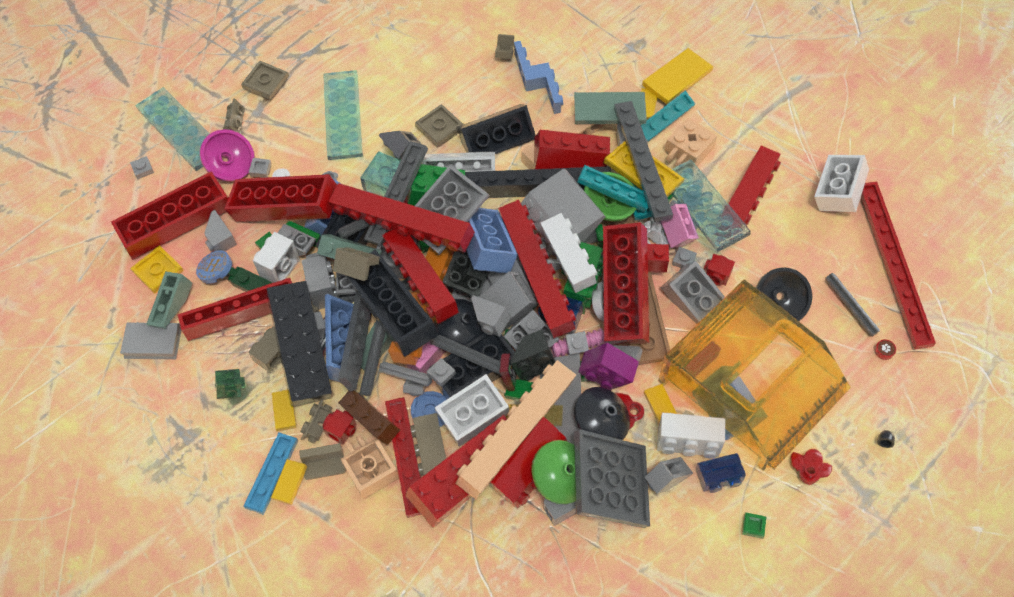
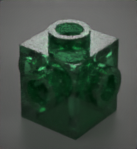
[215,369,245,399]

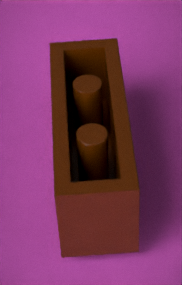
[338,390,400,445]

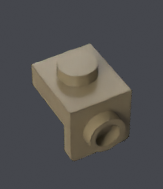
[495,34,515,60]

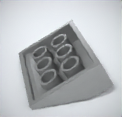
[415,164,490,255]
[521,169,606,248]

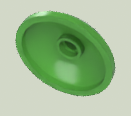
[584,172,636,221]
[532,440,576,504]

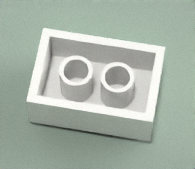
[814,155,869,212]
[435,374,509,446]
[657,413,725,458]

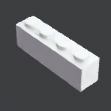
[422,152,495,172]
[541,213,598,293]

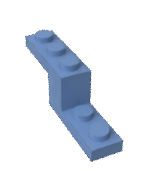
[514,41,564,114]

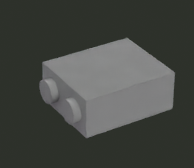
[479,271,539,331]

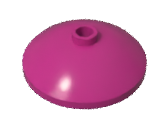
[200,129,255,182]

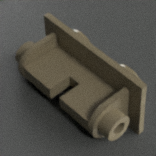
[223,98,245,133]
[300,399,332,444]

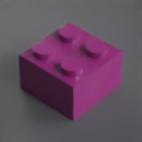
[578,343,639,390]

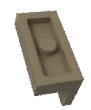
[333,247,380,281]
[299,443,346,480]

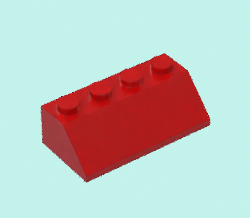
[534,129,610,169]
[490,417,568,509]

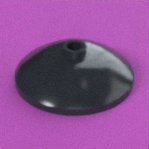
[754,267,813,326]
[434,299,484,345]
[574,387,630,440]

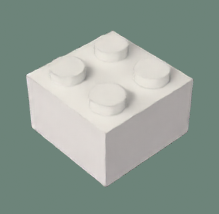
[253,232,300,283]

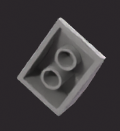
[660,261,731,330]

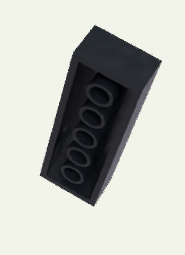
[345,249,439,357]
[267,281,332,407]

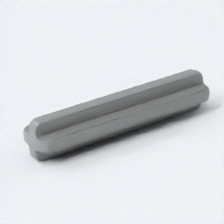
[379,361,432,386]

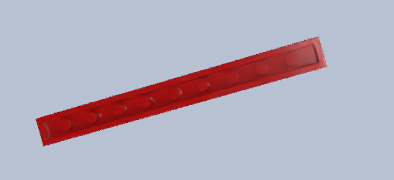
[861,181,936,349]

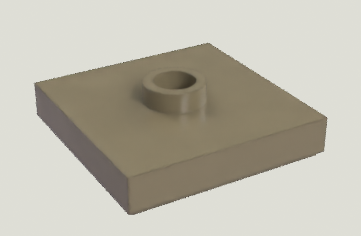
[241,61,289,100]
[415,104,463,147]

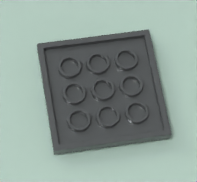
[574,429,650,528]

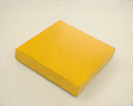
[130,246,184,294]

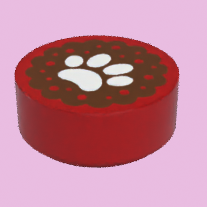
[875,339,897,360]

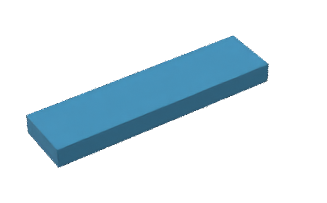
[243,432,298,515]

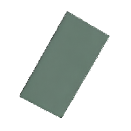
[574,92,647,124]

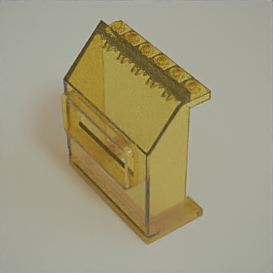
[658,279,851,471]

